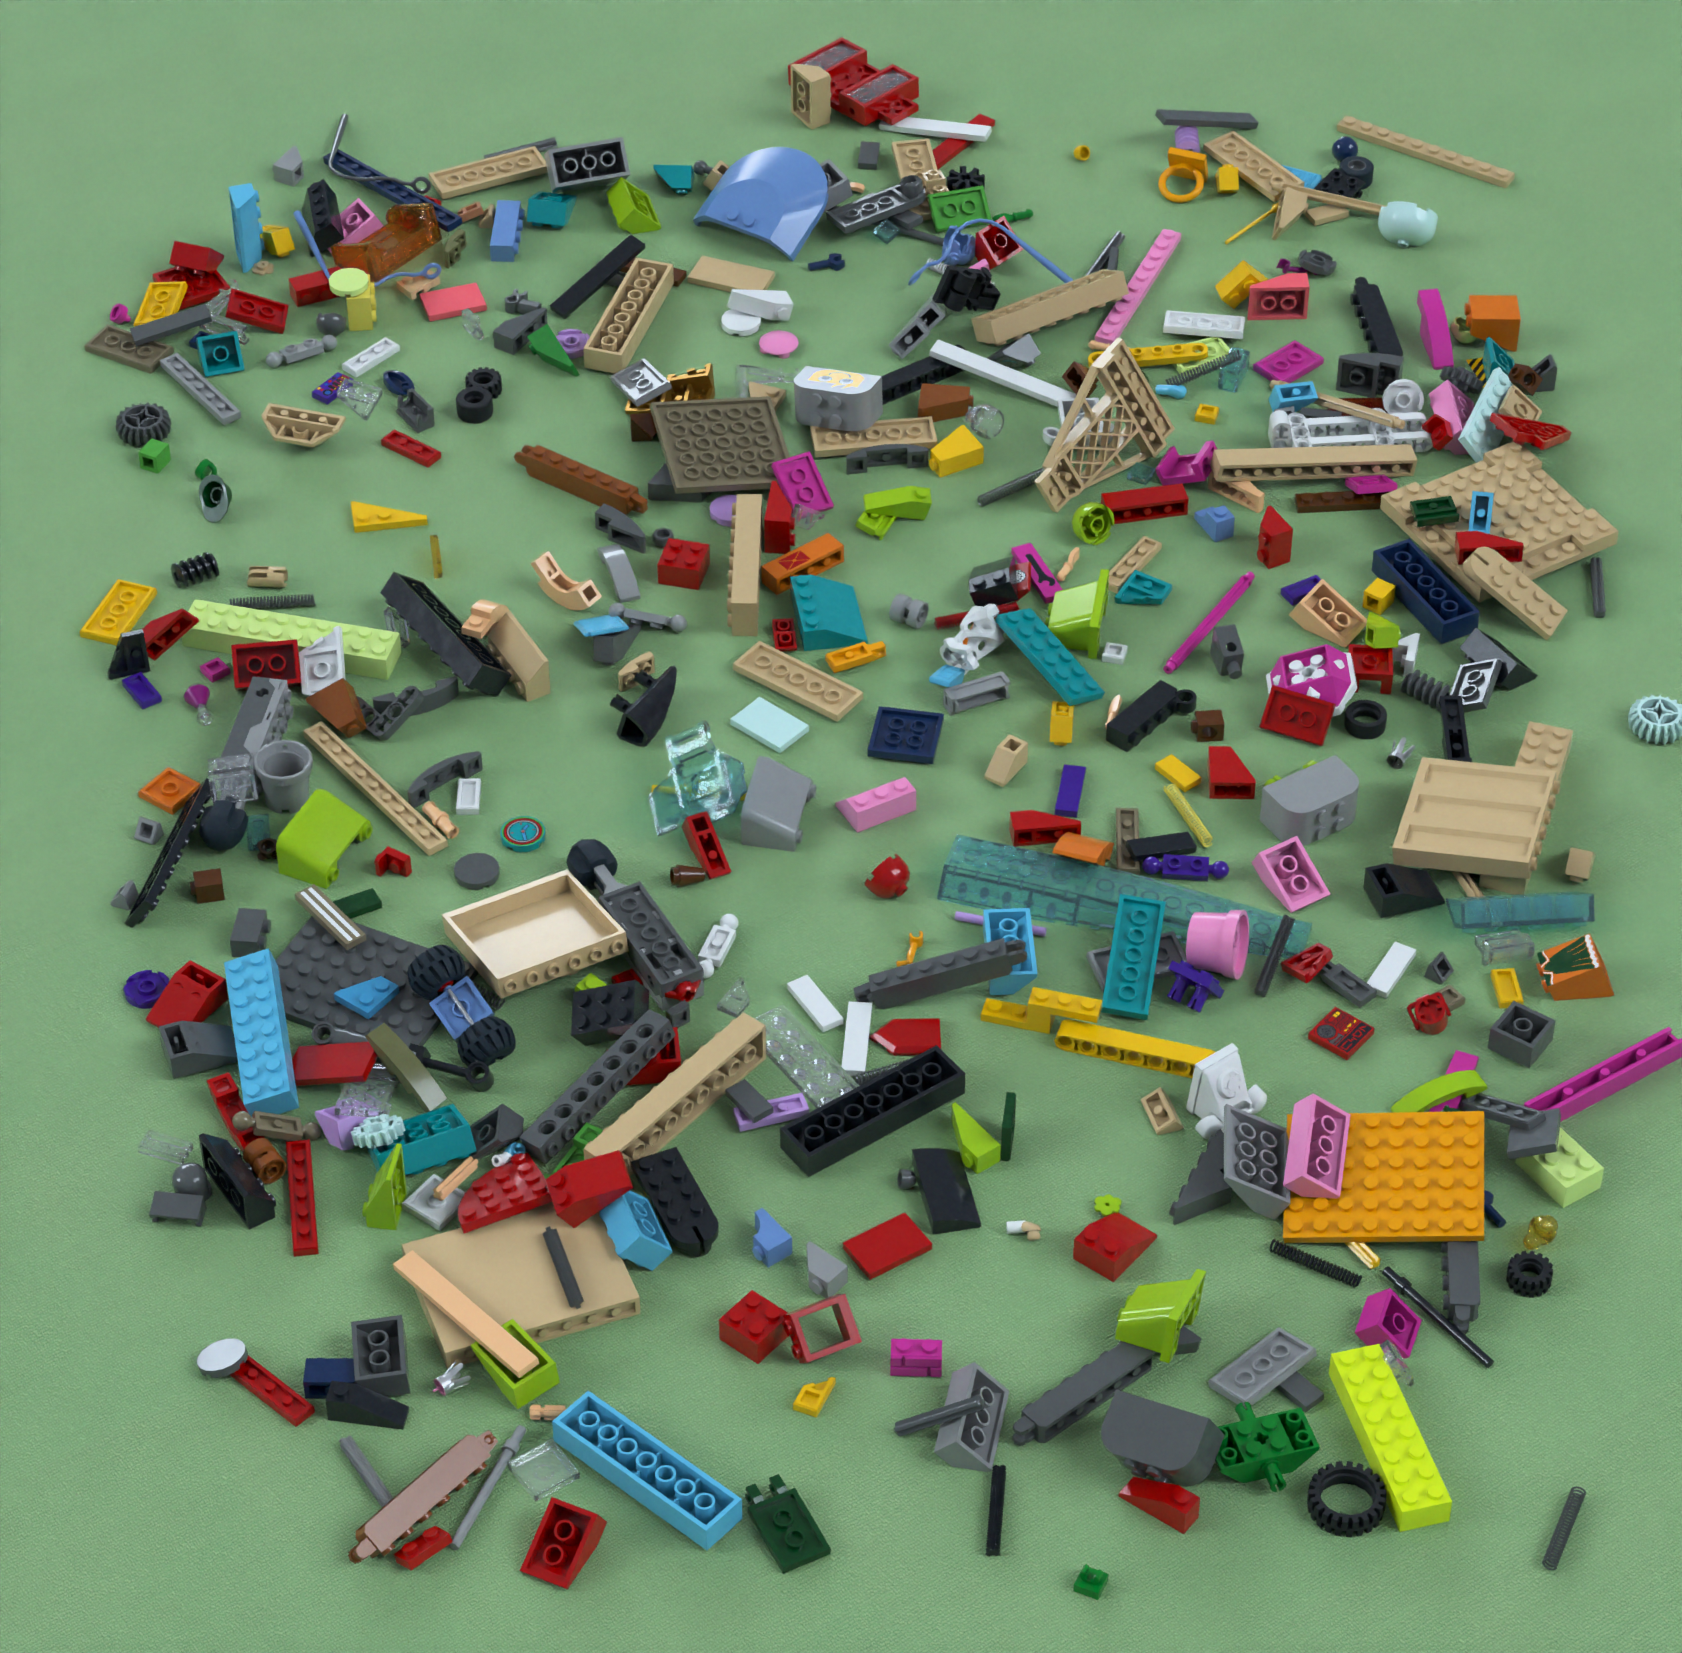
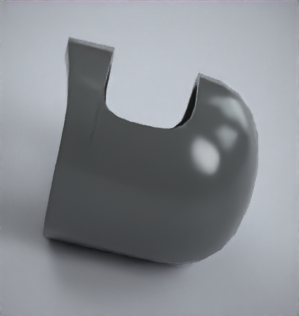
[172,1162,212,1201]

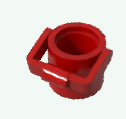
[1407,992,1451,1035]

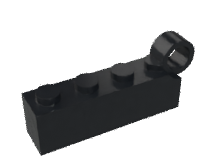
[1106,680,1197,752]

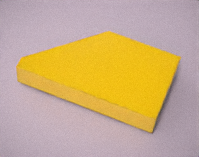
[793,1377,836,1418]

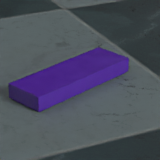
[1055,764,1086,818]

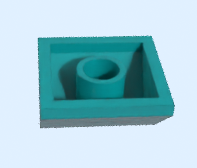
[1482,337,1515,381]

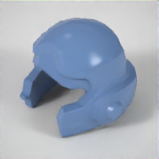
[942,225,975,266]

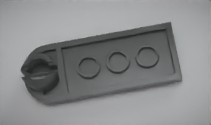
[826,175,926,234]

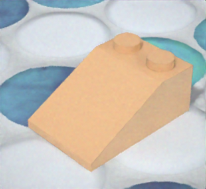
[1289,579,1367,648]

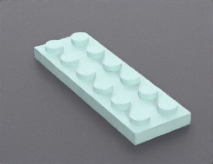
[1458,367,1513,463]

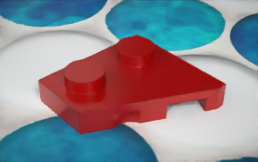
[1281,943,1333,983]

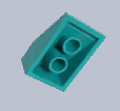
[527,191,577,229]

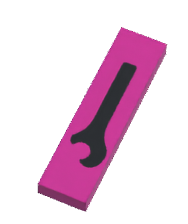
[1011,543,1063,604]

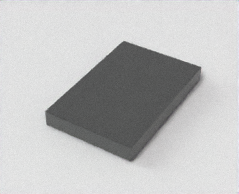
[1449,658,1502,712]
[1507,1108,1561,1160]

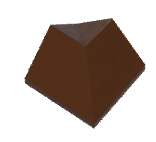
[630,413,658,442]

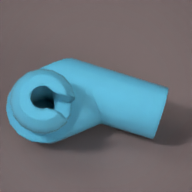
[1155,385,1187,399]

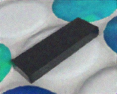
[1125,832,1197,862]

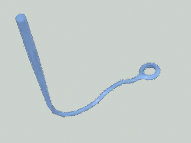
[293,210,441,287]
[908,218,1073,286]

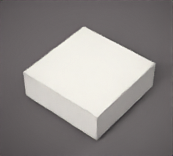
[1102,642,1128,665]

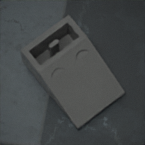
[159,1021,238,1079]

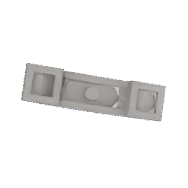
[597,544,641,603]

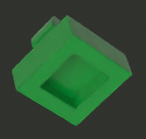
[1073,1564,1109,1600]

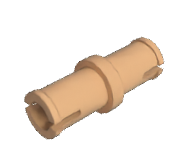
[422,801,459,839]

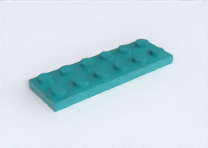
[995,608,1105,706]
[1101,894,1166,1020]

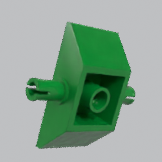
[1215,1402,1320,1492]

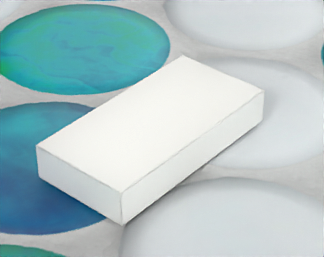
[456,778,481,815]

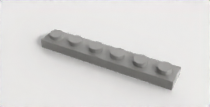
[160,353,241,425]

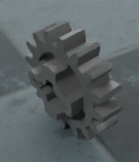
[1439,366,1484,395]

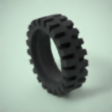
[1307,1461,1386,1537]

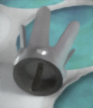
[1387,737,1415,769]

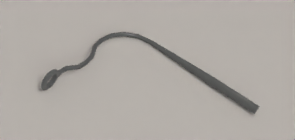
[328,114,431,194]

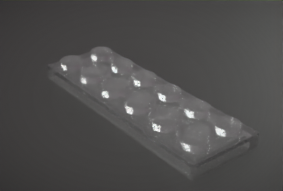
[754,1004,859,1109]

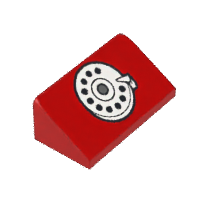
[1015,562,1031,602]

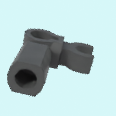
[505,289,542,314]

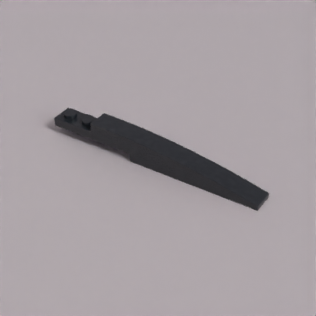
[1439,696,1472,762]

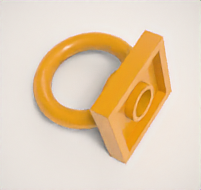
[1158,147,1209,203]

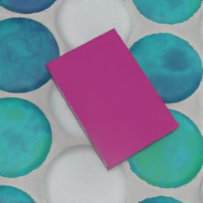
[1253,340,1324,383]
[771,451,834,520]

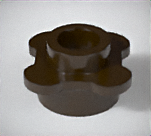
[256,838,277,861]

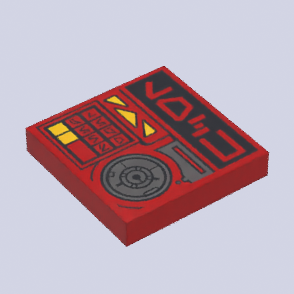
[1308,1007,1375,1060]

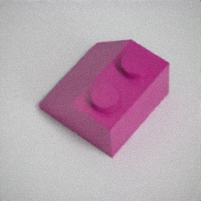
[1355,1288,1422,1359]

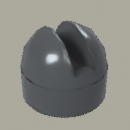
[897,1169,916,1189]

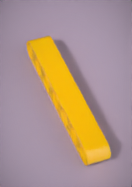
[1054,1019,1215,1078]

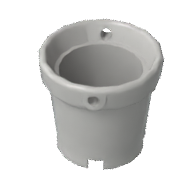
[253,740,313,814]

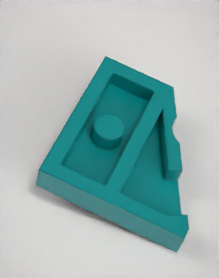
[1114,570,1172,604]

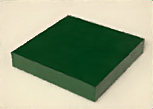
[1001,1092,1016,1161]

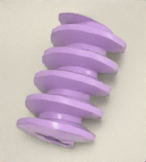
[1175,126,1200,153]

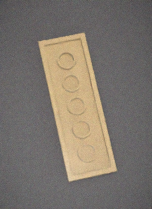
[1203,130,1304,202]
[892,138,937,220]
[429,146,548,200]
[810,416,938,457]
[733,641,863,722]

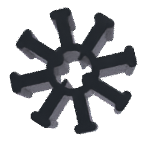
[946,166,985,191]

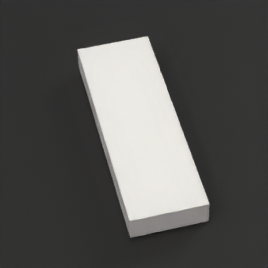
[342,337,400,378]
[1367,942,1416,998]
[787,975,843,1032]

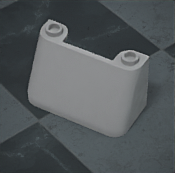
[741,756,816,852]

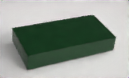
[333,888,382,919]

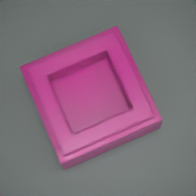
[200,657,231,683]

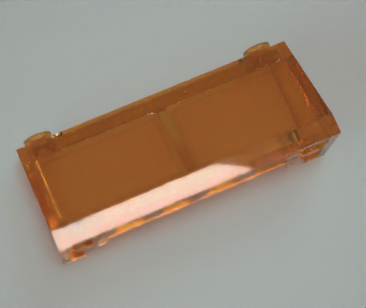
[330,203,442,282]

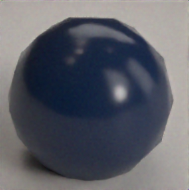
[1332,136,1358,162]

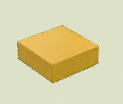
[1195,404,1220,425]

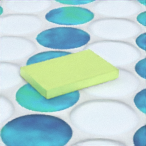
[1172,337,1236,377]

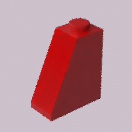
[1207,746,1256,799]

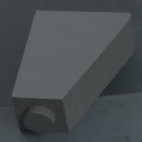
[648,463,712,502]

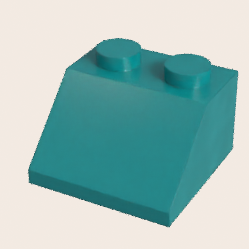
[196,331,245,377]

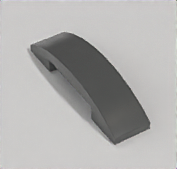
[846,444,928,475]
[372,676,459,718]
[408,751,483,808]

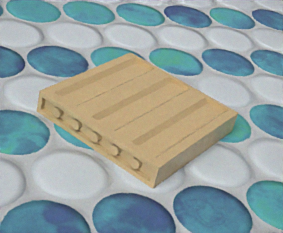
[1392,757,1560,880]

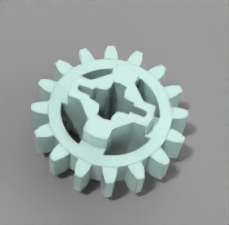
[351,1114,405,1149]

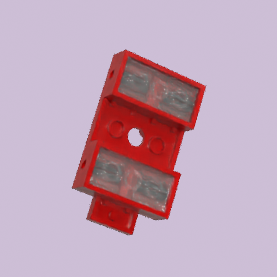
[788,37,919,126]

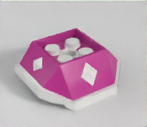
[1266,644,1357,717]

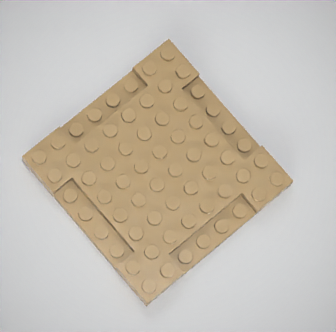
[1380,442,1618,602]

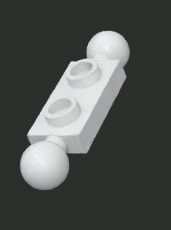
[698,914,738,979]

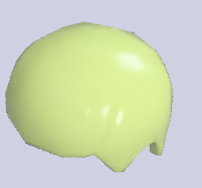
[1450,317,1477,343]

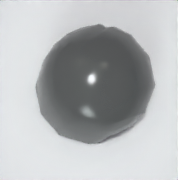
[316,313,346,336]

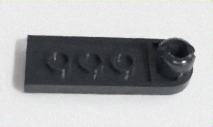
[631,1147,719,1257]

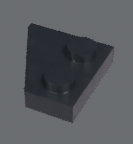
[107,629,150,680]

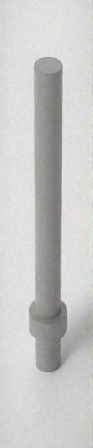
[449,1425,526,1550]

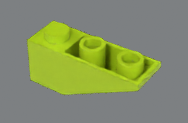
[1365,612,1401,648]

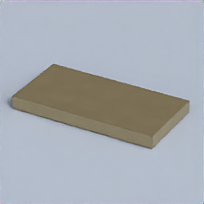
[84,324,174,374]

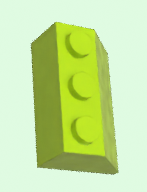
[606,177,662,234]

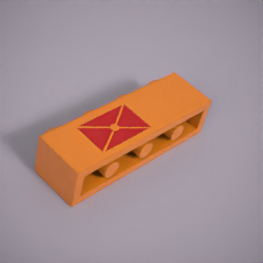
[761,533,844,595]

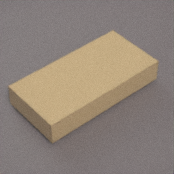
[1305,204,1349,226]

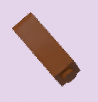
[918,383,974,422]
[306,678,367,738]

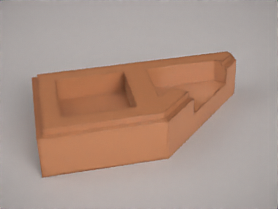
[457,201,484,223]

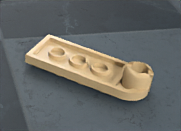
[1463,547,1568,640]

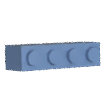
[490,200,525,262]

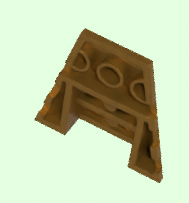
[625,363,715,414]

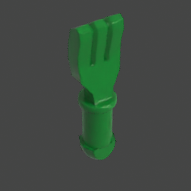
[992,209,1033,224]

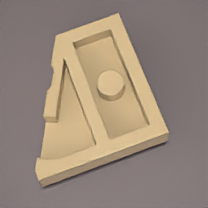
[396,270,441,300]
[749,382,786,412]

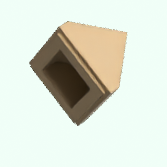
[478,204,496,229]

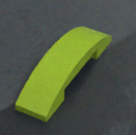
[1391,1070,1488,1112]

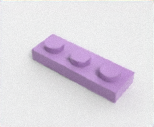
[733,1093,809,1132]

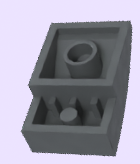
[1336,353,1404,399]

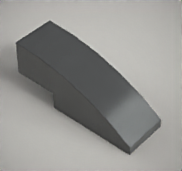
[595,504,646,554]

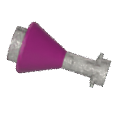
[184,683,214,726]

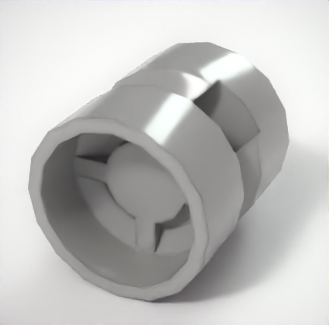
[889,593,929,629]

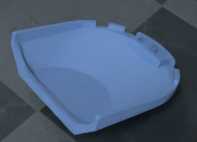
[693,147,828,261]

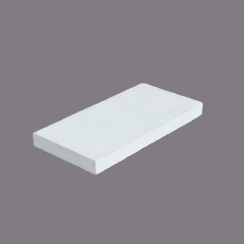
[1163,310,1245,339]

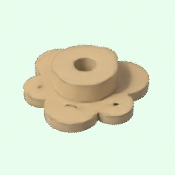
[252,261,274,276]

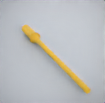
[1225,202,1279,244]

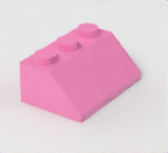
[835,777,916,833]

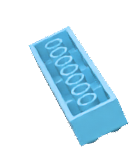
[224,948,299,1117]
[552,1391,743,1551]

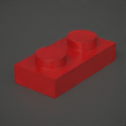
[393,1526,453,1571]

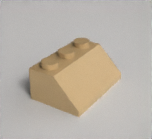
[791,64,831,129]

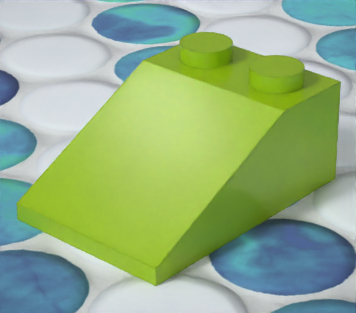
[362,1143,407,1230]
[471,1319,560,1409]

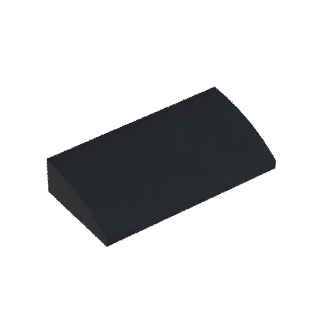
[912,1148,981,1235]

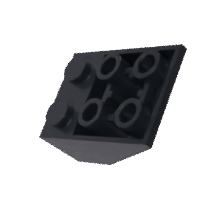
[1363,863,1445,918]

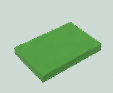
[927,185,992,233]

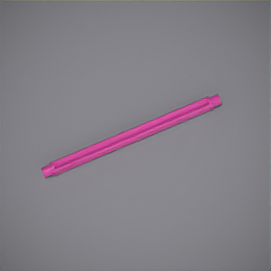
[1163,571,1255,674]

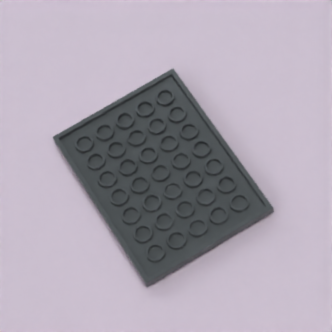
[276,916,478,1046]

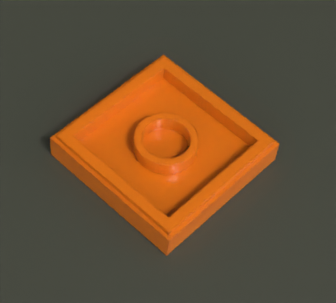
[138,767,201,815]

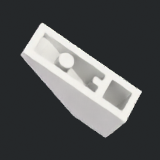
[727,289,794,321]

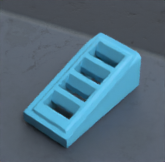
[929,665,965,688]

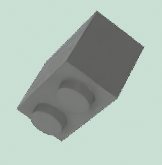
[230,908,271,957]

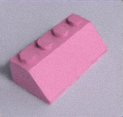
[1429,379,1475,455]
[1283,1093,1350,1199]

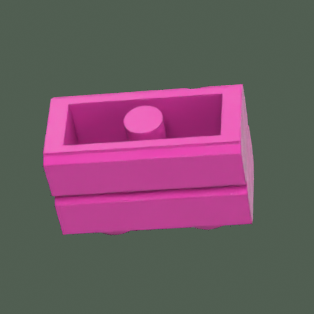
[890,1338,942,1377]

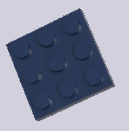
[868,706,944,764]

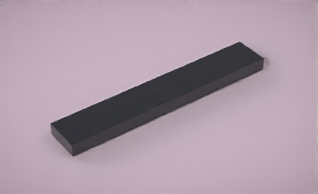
[550,234,645,319]

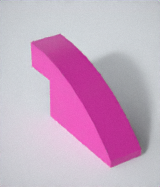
[1417,288,1454,370]

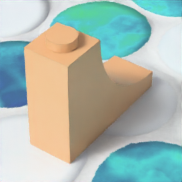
[1208,448,1265,513]

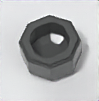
[653,528,674,547]

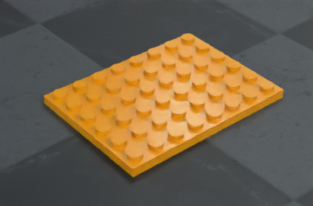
[1283,1111,1485,1243]

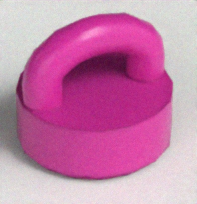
[110,303,131,324]

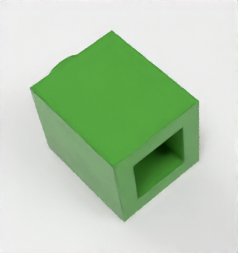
[138,438,171,474]

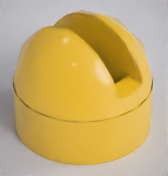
[1073,145,1090,161]

